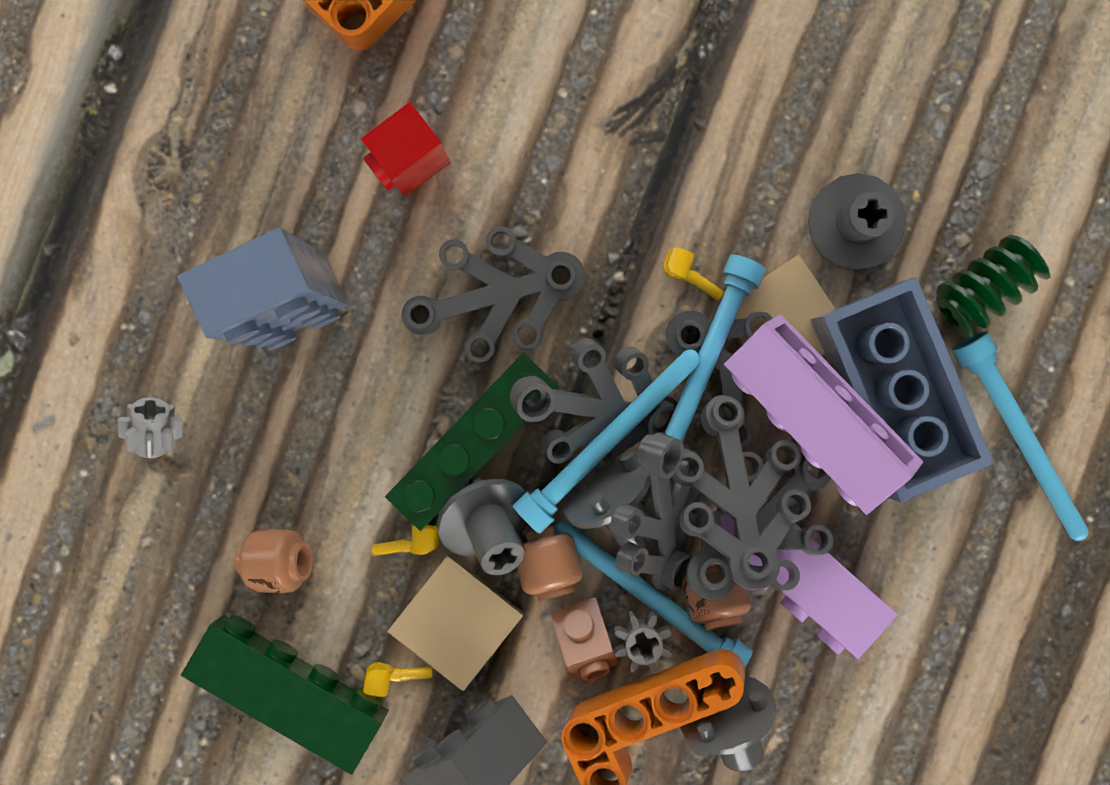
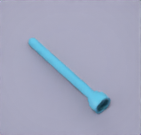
[664,254,766,442]
[952,331,1089,541]
[513,350,700,534]
[554,520,753,681]

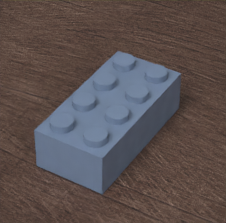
[177,227,349,350]
[811,277,994,503]

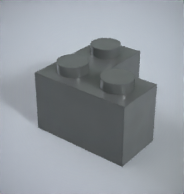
[401,695,547,785]

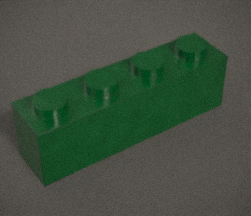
[384,352,559,531]
[180,615,389,775]

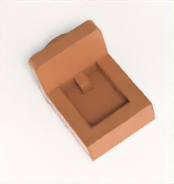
[550,597,619,681]

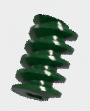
[936,235,1051,340]

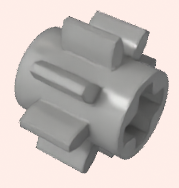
[117,397,182,458]
[613,611,672,673]

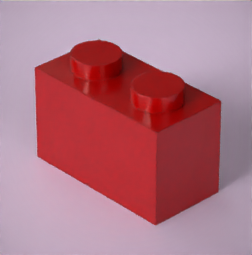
[361,102,450,197]

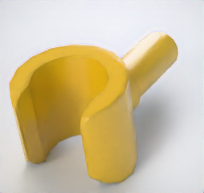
[663,247,724,301]
[372,525,439,556]
[363,662,432,697]

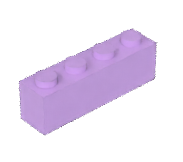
[724,314,923,515]
[714,499,898,659]

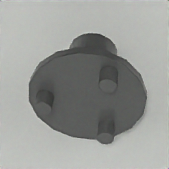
[808,173,906,271]
[563,451,651,546]
[436,476,528,575]
[680,676,776,771]

